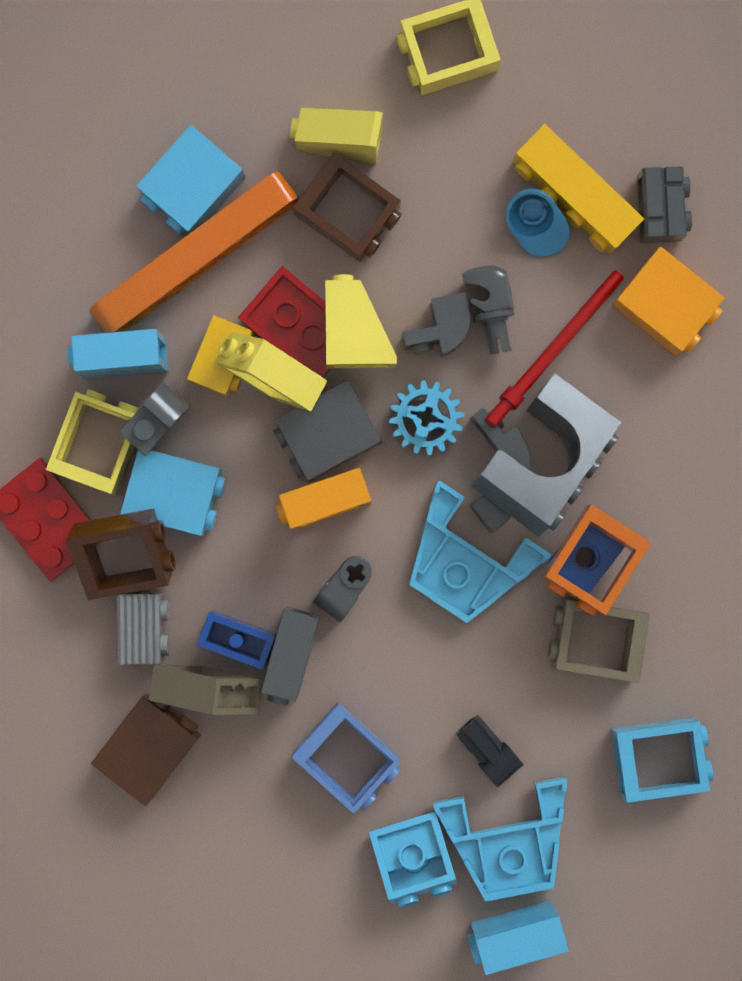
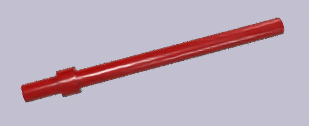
[484,270,624,428]

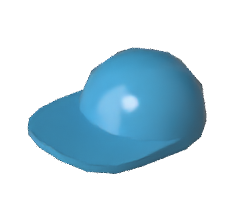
[506,188,570,257]

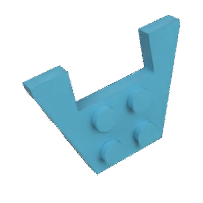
[409,480,551,623]
[433,776,568,902]

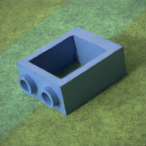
[291,702,401,814]

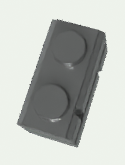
[637,166,692,243]

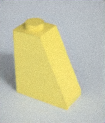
[290,108,383,165]
[325,274,397,369]

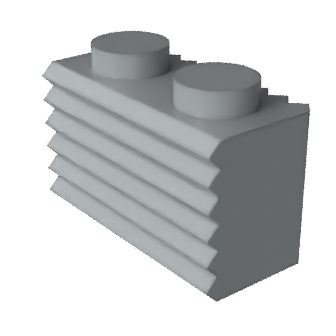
[117,593,170,665]

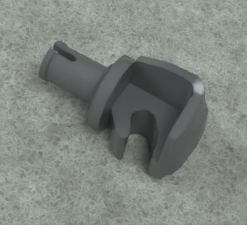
[462,266,515,355]

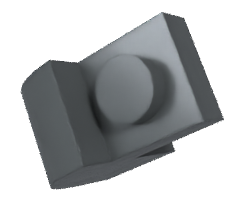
[402,292,470,357]
[118,382,191,456]

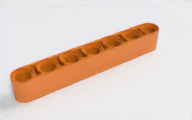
[89,171,300,333]

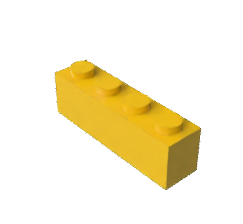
[513,123,644,255]

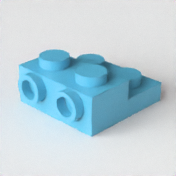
[369,811,457,908]

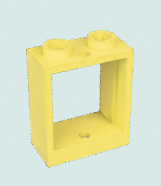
[396,0,501,96]
[215,332,327,412]
[46,389,139,495]

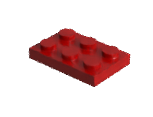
[238,265,330,378]
[0,458,101,582]

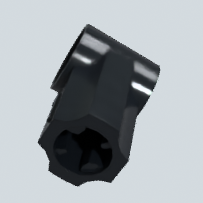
[456,714,524,788]

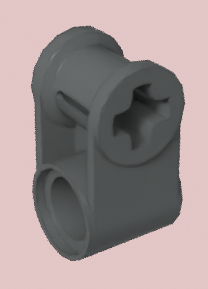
[313,556,371,622]

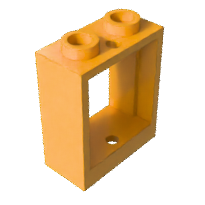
[275,467,372,530]

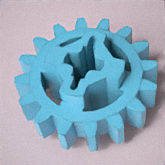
[389,380,464,456]

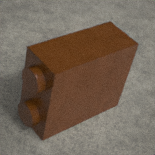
[90,693,201,807]

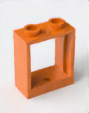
[541,504,651,617]

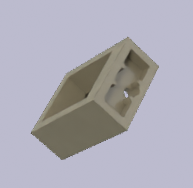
[548,599,650,683]
[149,665,264,715]

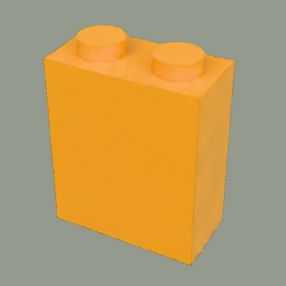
[612,246,725,356]

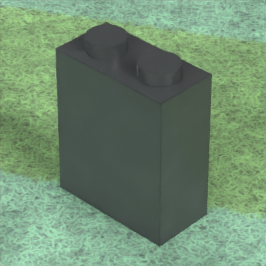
[273,380,381,482]
[261,606,320,705]

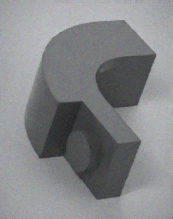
[469,407,531,533]

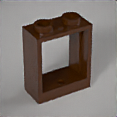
[293,152,402,263]
[66,508,176,600]

